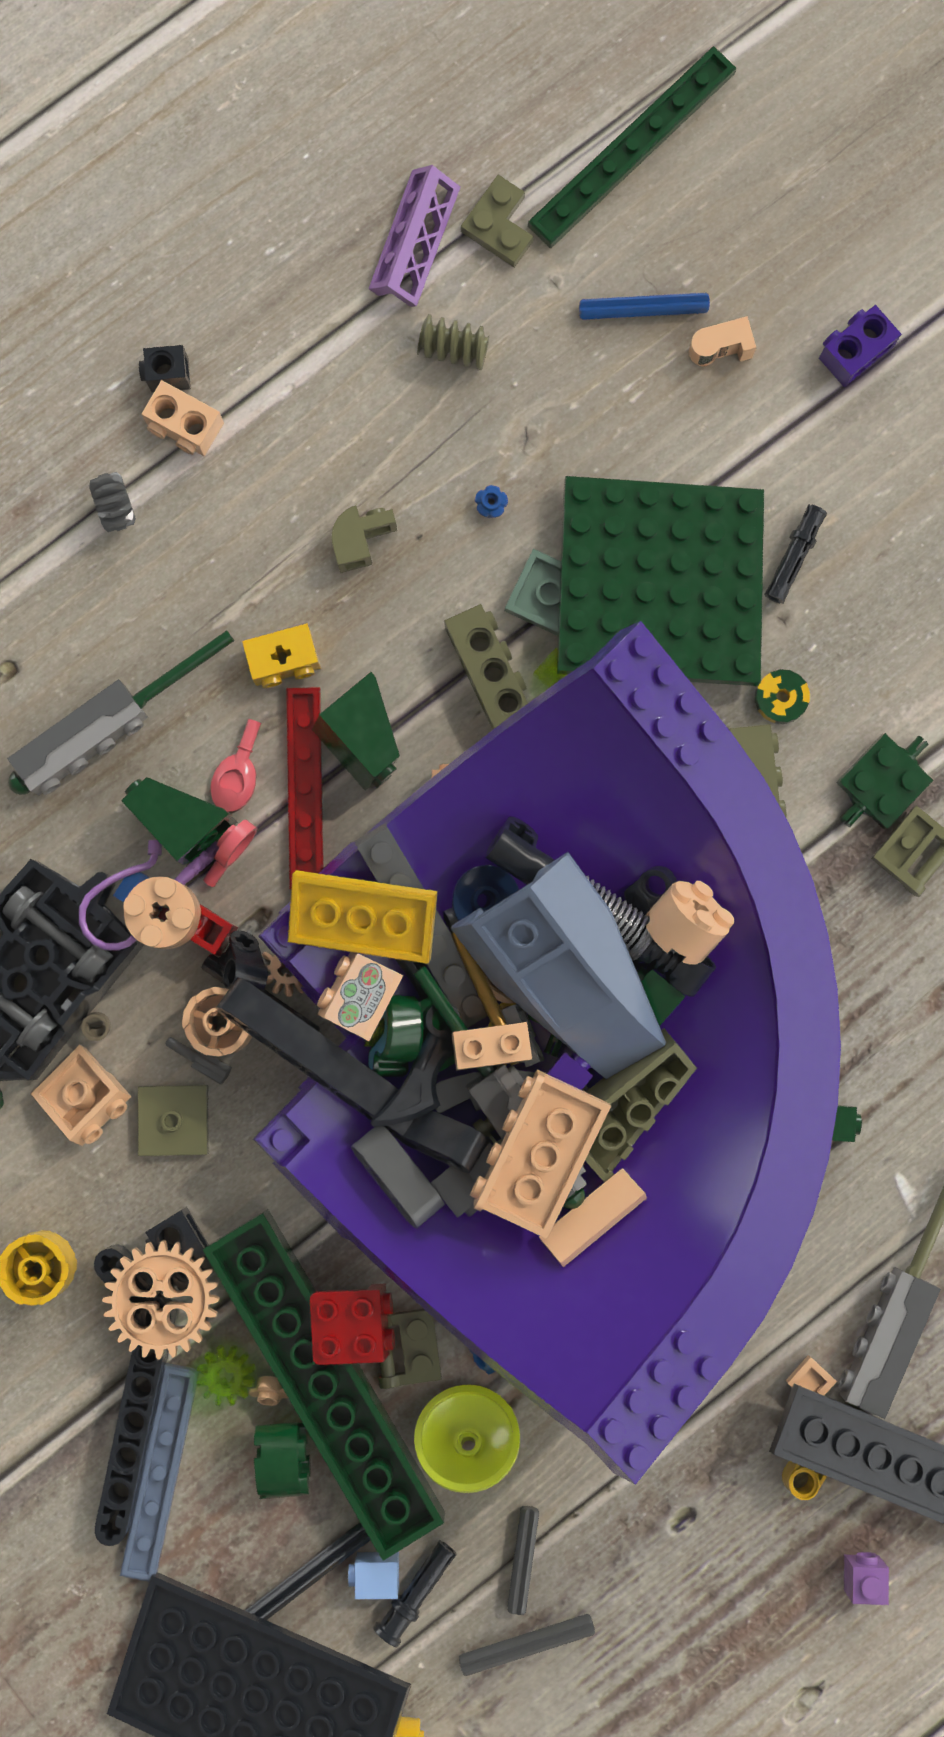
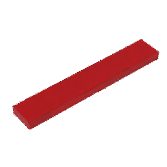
[286,687,324,890]

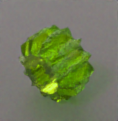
[197,1345,256,1406]

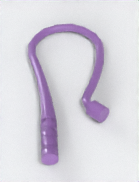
[79,840,219,950]

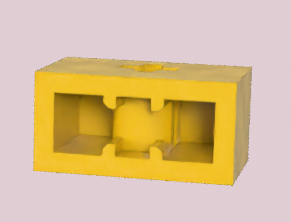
[242,623,321,688]

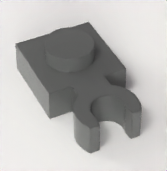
[501,1004,544,1067]

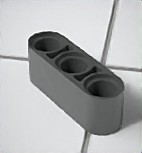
[351,1126,445,1229]

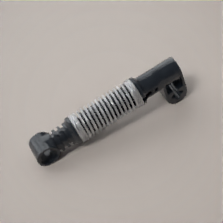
[485,816,716,997]

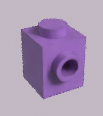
[844,1552,889,1605]

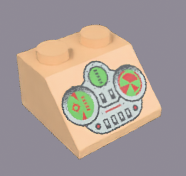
[317,952,403,1041]

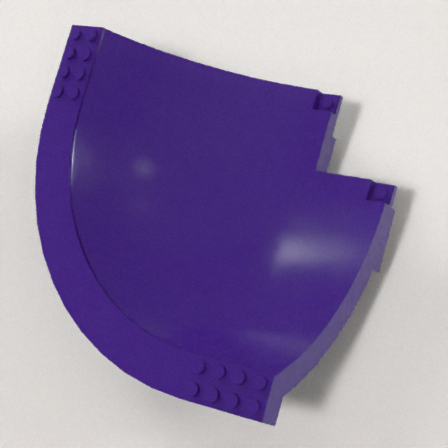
[253,621,841,1485]

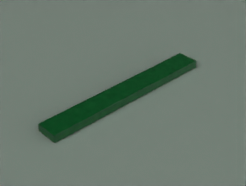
[528,46,737,249]

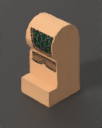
[689,316,756,366]

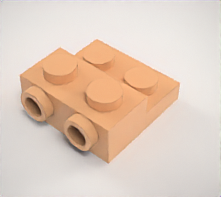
[31,1045,131,1146]

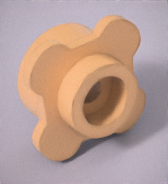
[248,1376,288,1406]

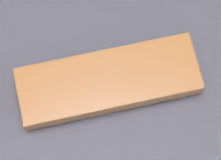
[539,1168,647,1267]

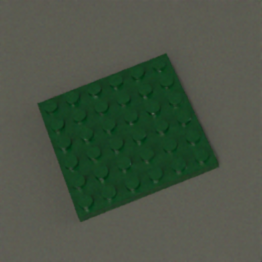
[557,476,764,686]

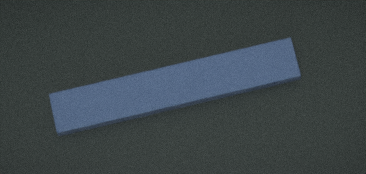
[120,1363,200,1582]

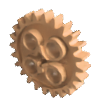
[102,1240,220,1359]

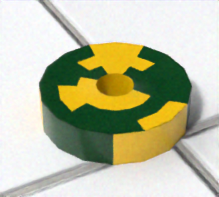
[755,669,810,724]

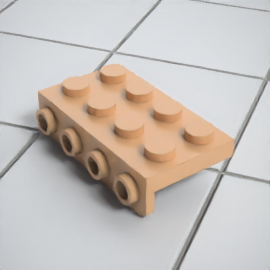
[470,1069,611,1239]

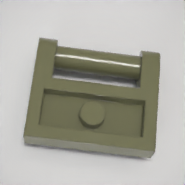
[871,805,944,897]
[378,1309,442,1389]

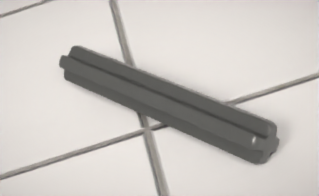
[459,1614,595,1676]

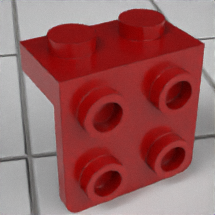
[310,1283,395,1365]

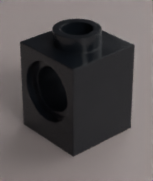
[139,345,191,393]

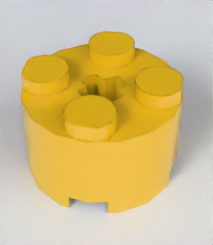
[0,1230,77,1306]

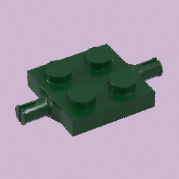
[836,733,933,829]

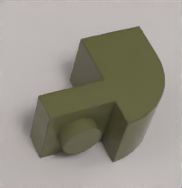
[331,505,397,573]

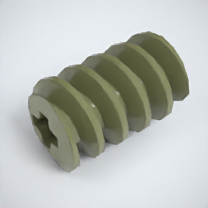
[417,314,490,370]

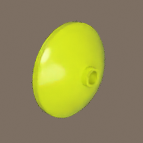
[414,1385,520,1493]

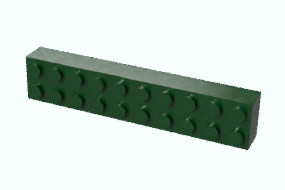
[203,1209,445,1561]

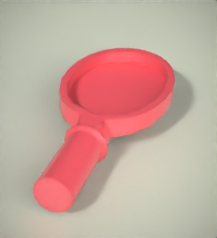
[211,719,261,812]

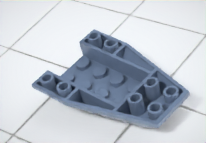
[451,852,666,1079]

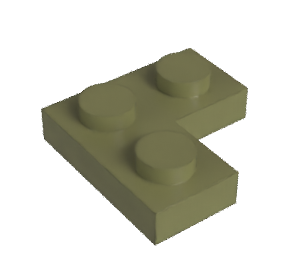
[461,174,533,268]

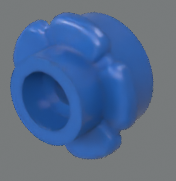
[475,485,508,518]

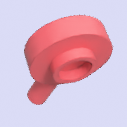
[203,819,258,887]

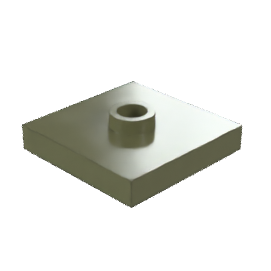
[138,1085,209,1156]

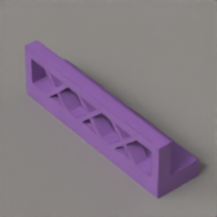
[369,165,460,307]

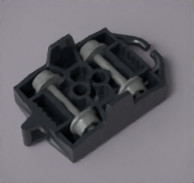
[0,859,144,1081]

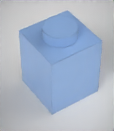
[348,1552,399,1599]

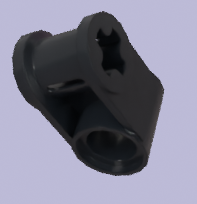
[218,930,268,992]

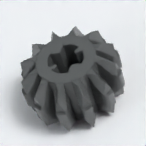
[89,472,136,532]

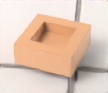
[785,1355,837,1396]

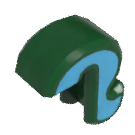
[368,995,423,1077]

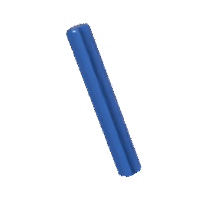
[579,293,710,320]

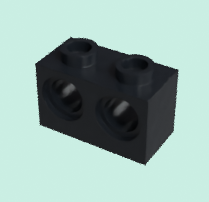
[145,1207,215,1291]

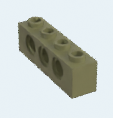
[444,604,528,730]

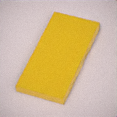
[288,870,438,964]

